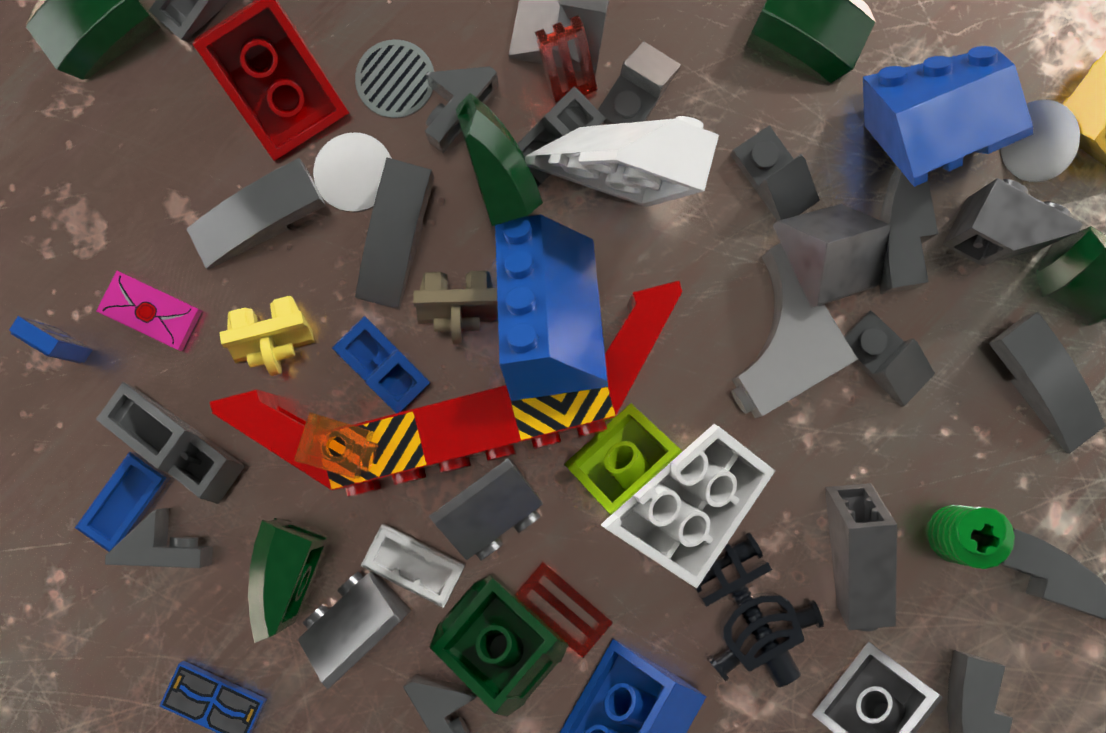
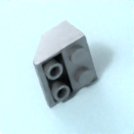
[942,178,1083,266]

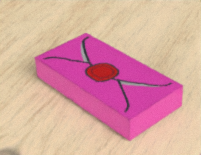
[96,271,202,351]

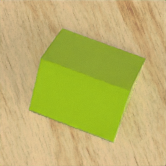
[564,403,683,516]

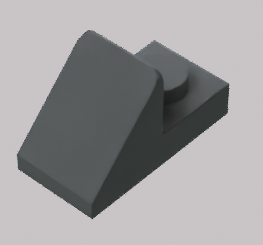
[598,41,681,125]
[425,66,499,153]
[730,125,820,221]
[844,310,935,407]
[105,508,213,568]
[403,674,477,733]

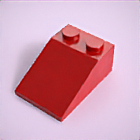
[192,0,349,161]

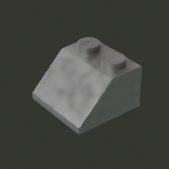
[429,458,543,561]
[298,571,411,689]

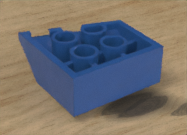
[863,46,1033,187]

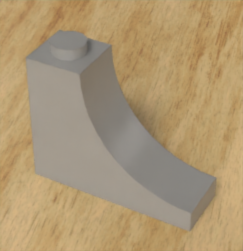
[731,243,858,418]

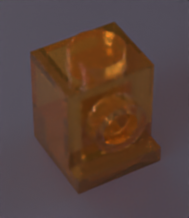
[294,412,378,479]

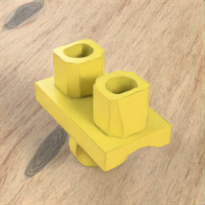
[219,296,315,376]

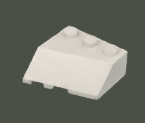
[525,116,719,207]
[601,424,775,588]

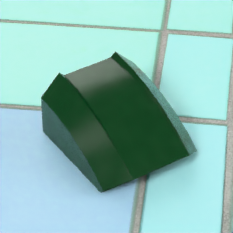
[26,0,160,80]
[746,0,875,84]
[456,93,543,226]
[1036,226,1106,325]
[248,518,329,643]
[429,575,569,717]

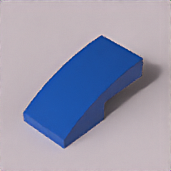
[332,315,430,413]

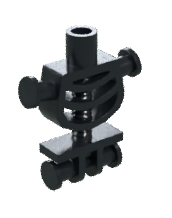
[693,532,824,688]

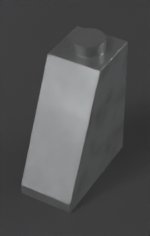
[826,483,897,632]

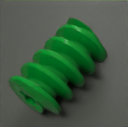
[926,505,1015,569]

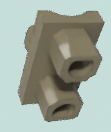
[413,271,498,345]

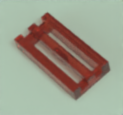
[535,15,598,105]
[514,561,613,658]

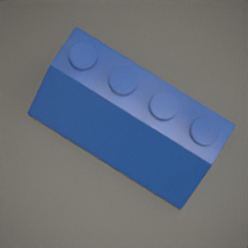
[495,214,608,401]
[560,639,707,733]

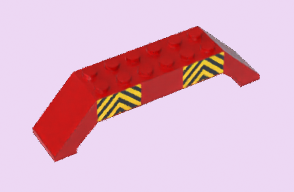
[210,281,682,497]

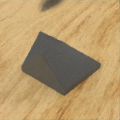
[509,0,610,74]

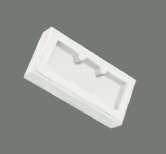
[361,523,465,608]

